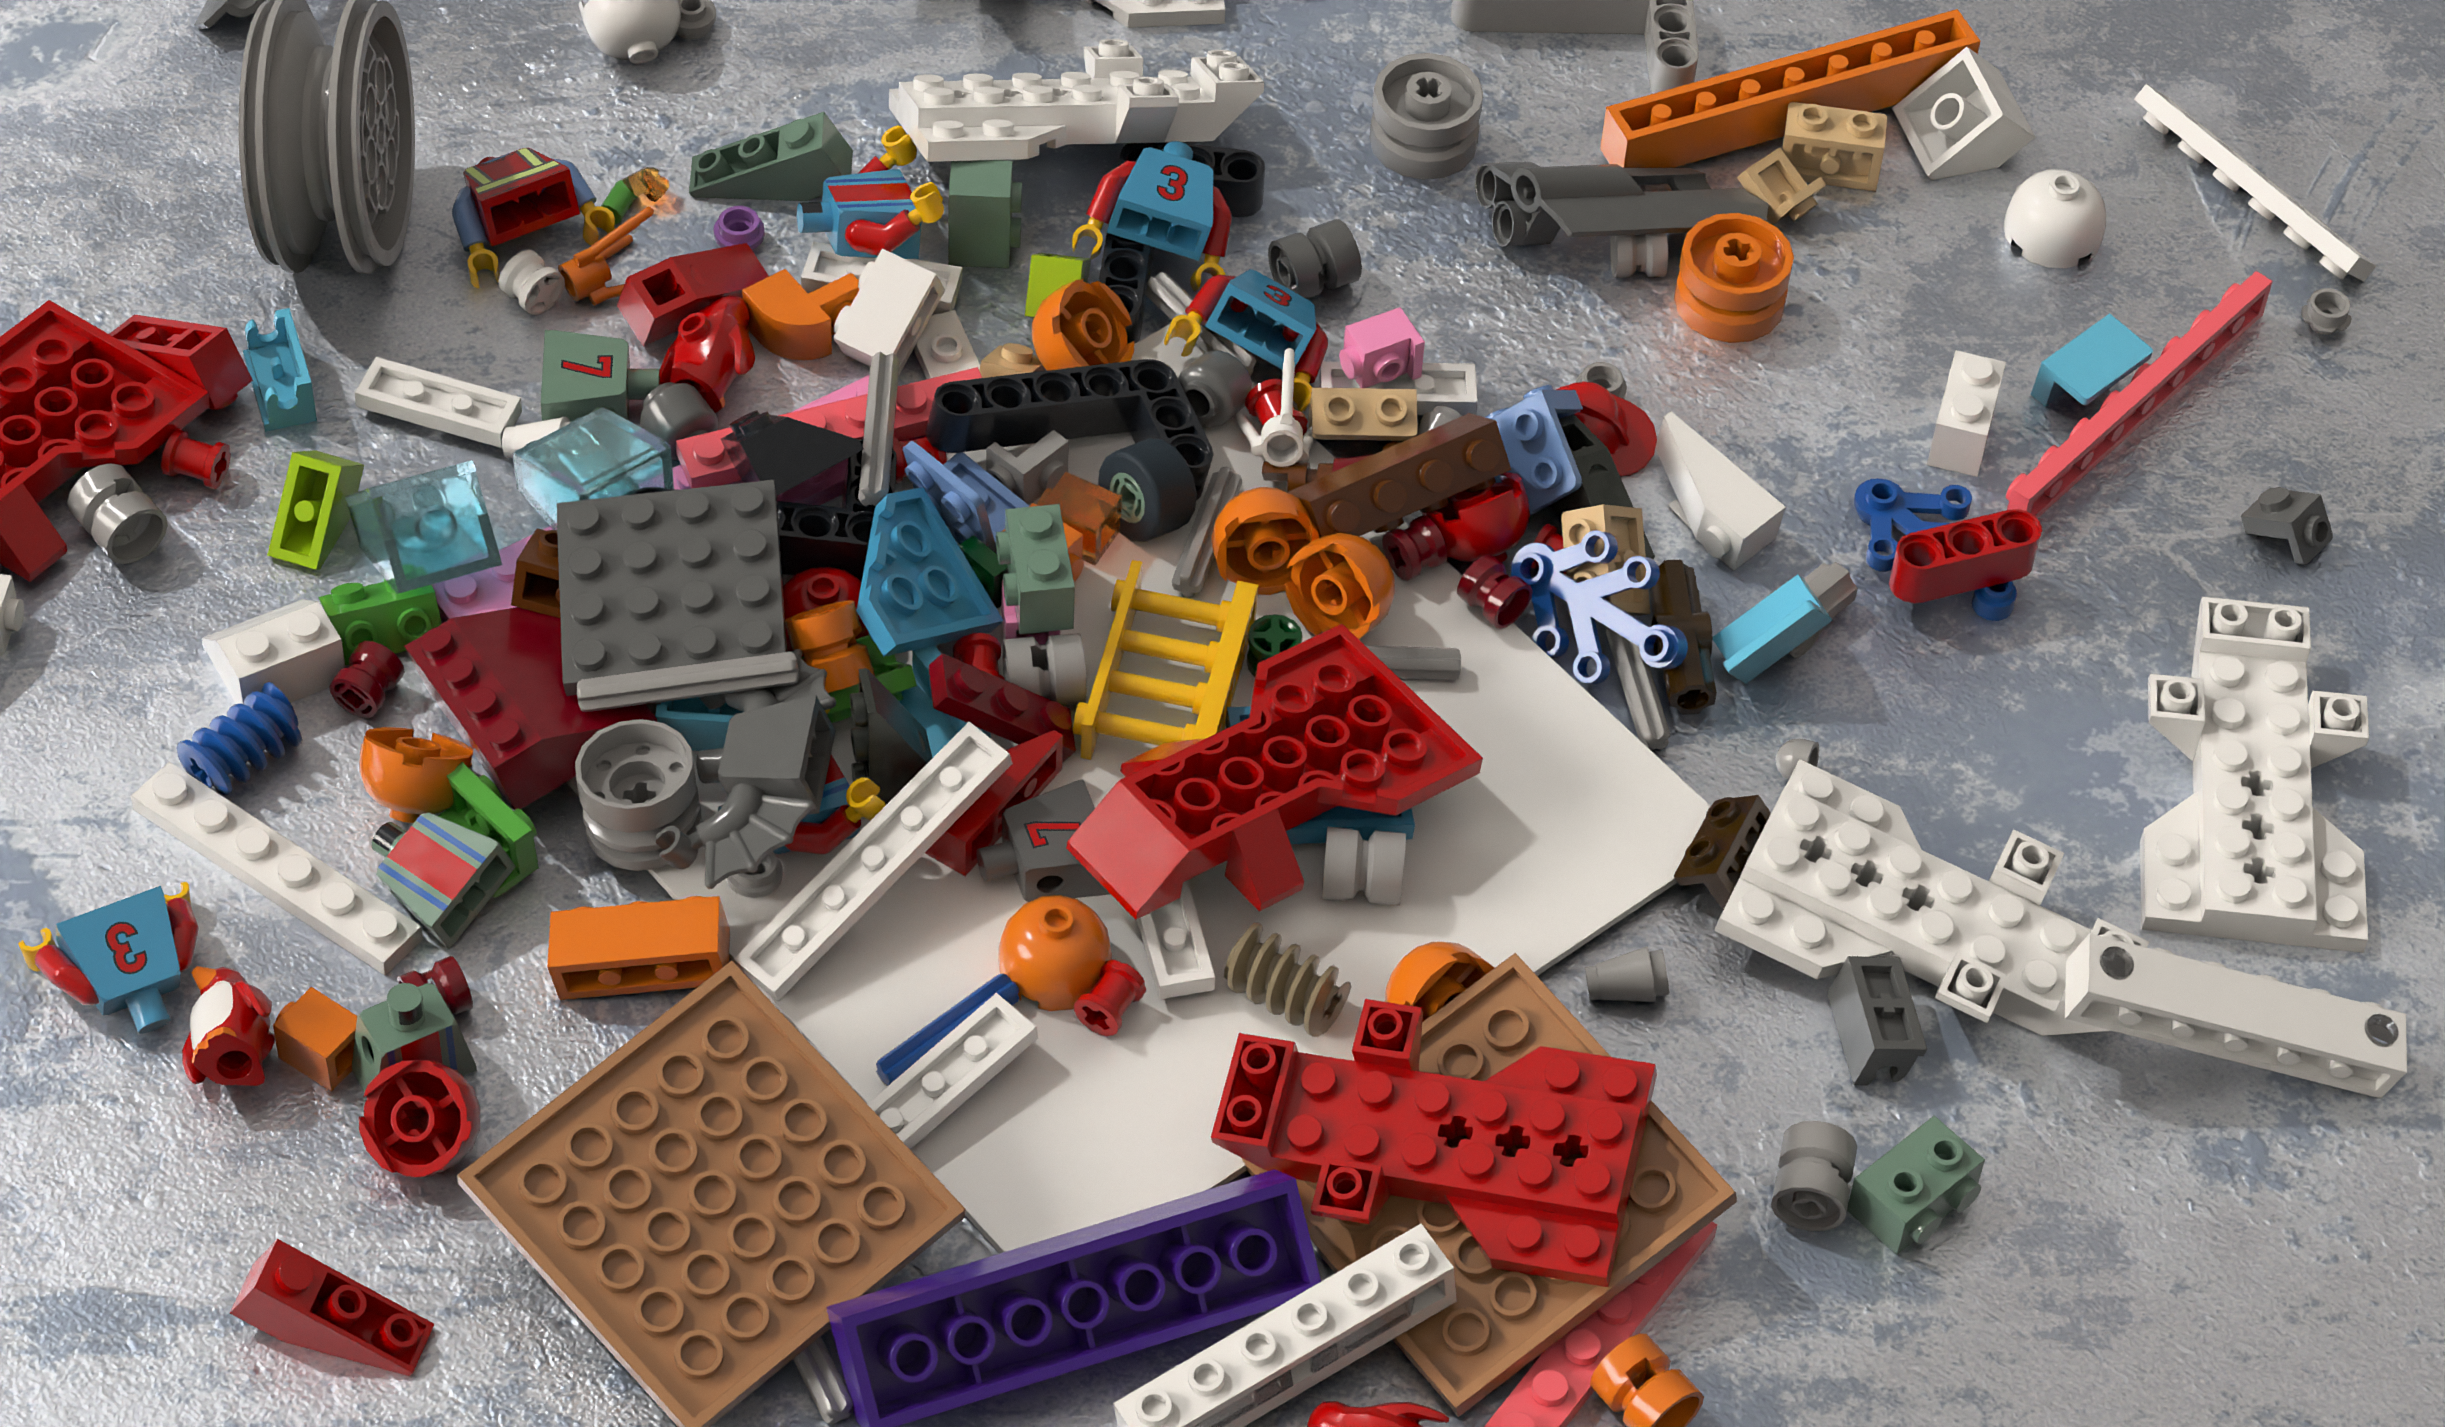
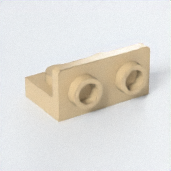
[1782,102,1887,192]
[1308,388,1417,441]
[1561,504,1650,617]

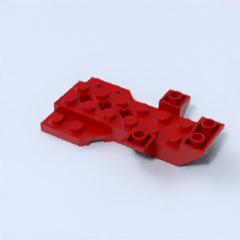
[0,300,210,582]
[1066,624,1483,920]
[1211,999,1657,1287]

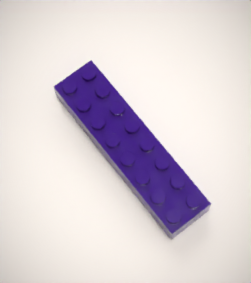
[826,1169,1321,1427]

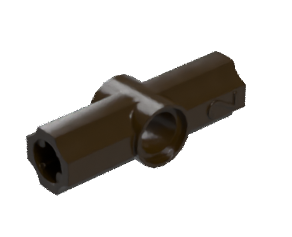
[1649,560,1717,714]

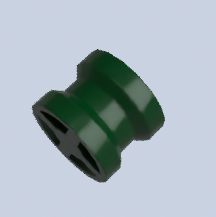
[1246,614,1303,677]

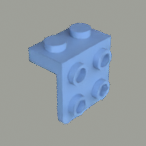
[1485,385,1583,516]
[903,441,1029,554]

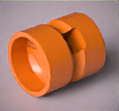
[785,600,875,693]
[1590,1333,1704,1427]

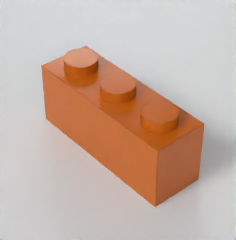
[547,896,730,1000]

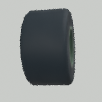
[1098,438,1197,542]

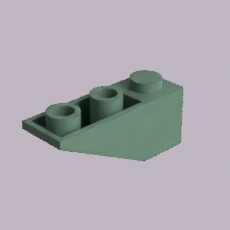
[689,112,853,201]

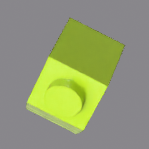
[1025,253,1091,317]
[267,450,364,570]

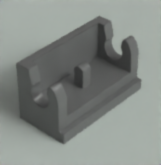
[1827,956,1927,1085]

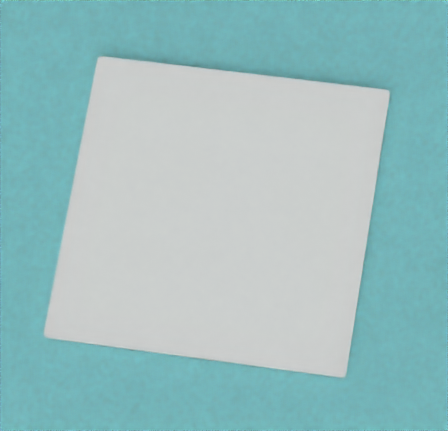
[566,324,1710,1253]

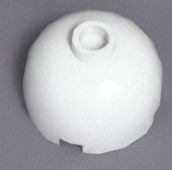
[579,0,681,64]
[2004,169,2106,268]

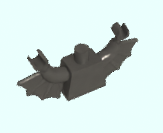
[655,649,836,889]

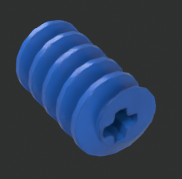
[176,682,303,795]

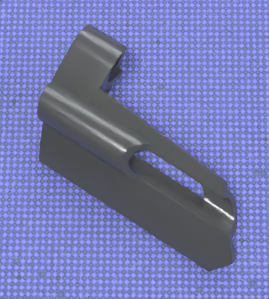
[1475,162,1769,247]

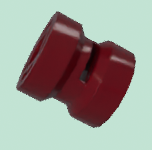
[1457,554,1533,629]
[329,641,405,718]
[397,956,473,1015]

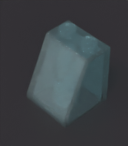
[513,407,674,530]
[345,460,503,594]

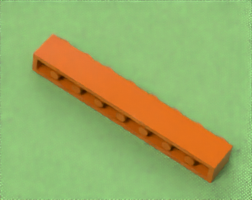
[1600,9,1981,168]

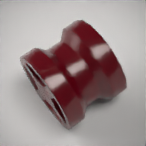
[1382,515,1448,581]

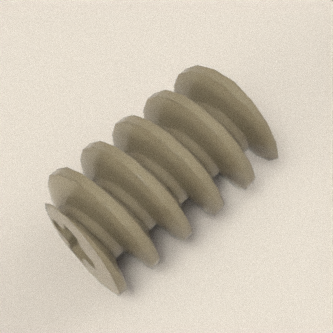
[1224,922,1352,1037]

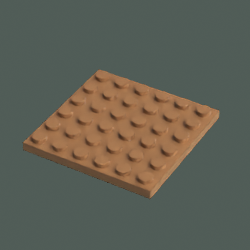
[1242,953,1737,1417]
[457,961,966,1427]

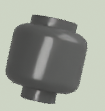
[1178,350,1252,428]
[640,382,718,461]

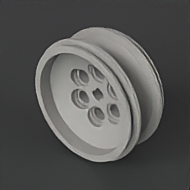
[238,0,415,274]

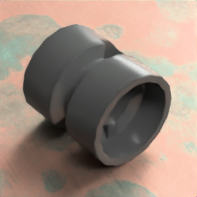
[1268,219,1362,299]

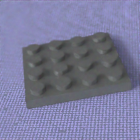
[556,480,787,696]

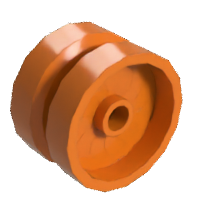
[1674,213,1794,343]

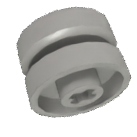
[1369,53,1483,180]

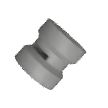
[1610,233,1668,278]

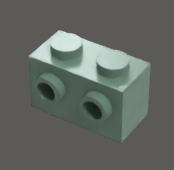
[948,160,1022,268]
[996,504,1075,634]
[1847,1116,1985,1255]

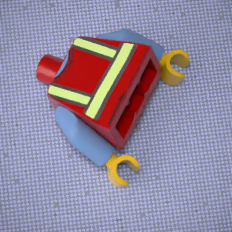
[452,148,615,288]

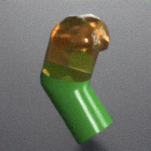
[601,167,669,225]

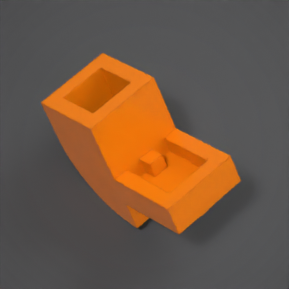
[742,269,860,360]

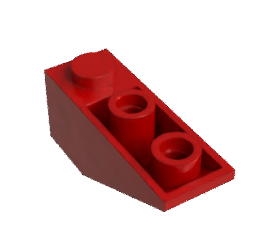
[617,243,769,347]
[230,1239,434,1376]

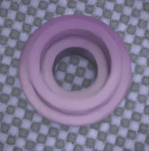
[714,206,765,250]

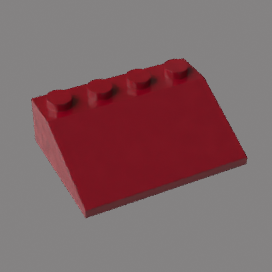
[405,607,658,810]

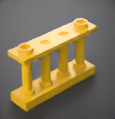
[1073,560,1258,760]

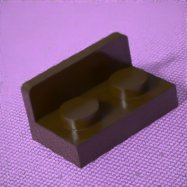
[1674,795,1771,910]

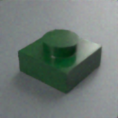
[958,535,1009,609]

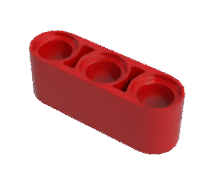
[1889,509,2042,603]

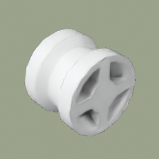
[499,250,565,315]

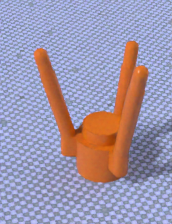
[558,207,654,306]

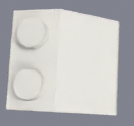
[1892,47,2035,180]
[202,599,345,704]

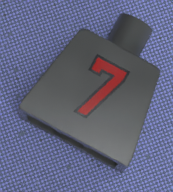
[976,779,1110,902]

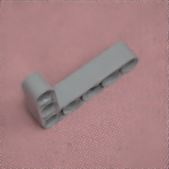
[1450,0,1699,94]

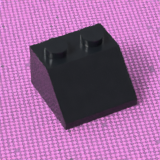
[721,410,864,496]

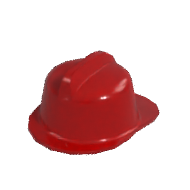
[1556,381,1657,477]

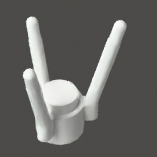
[1234,348,1316,467]

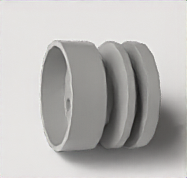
[575,719,702,871]

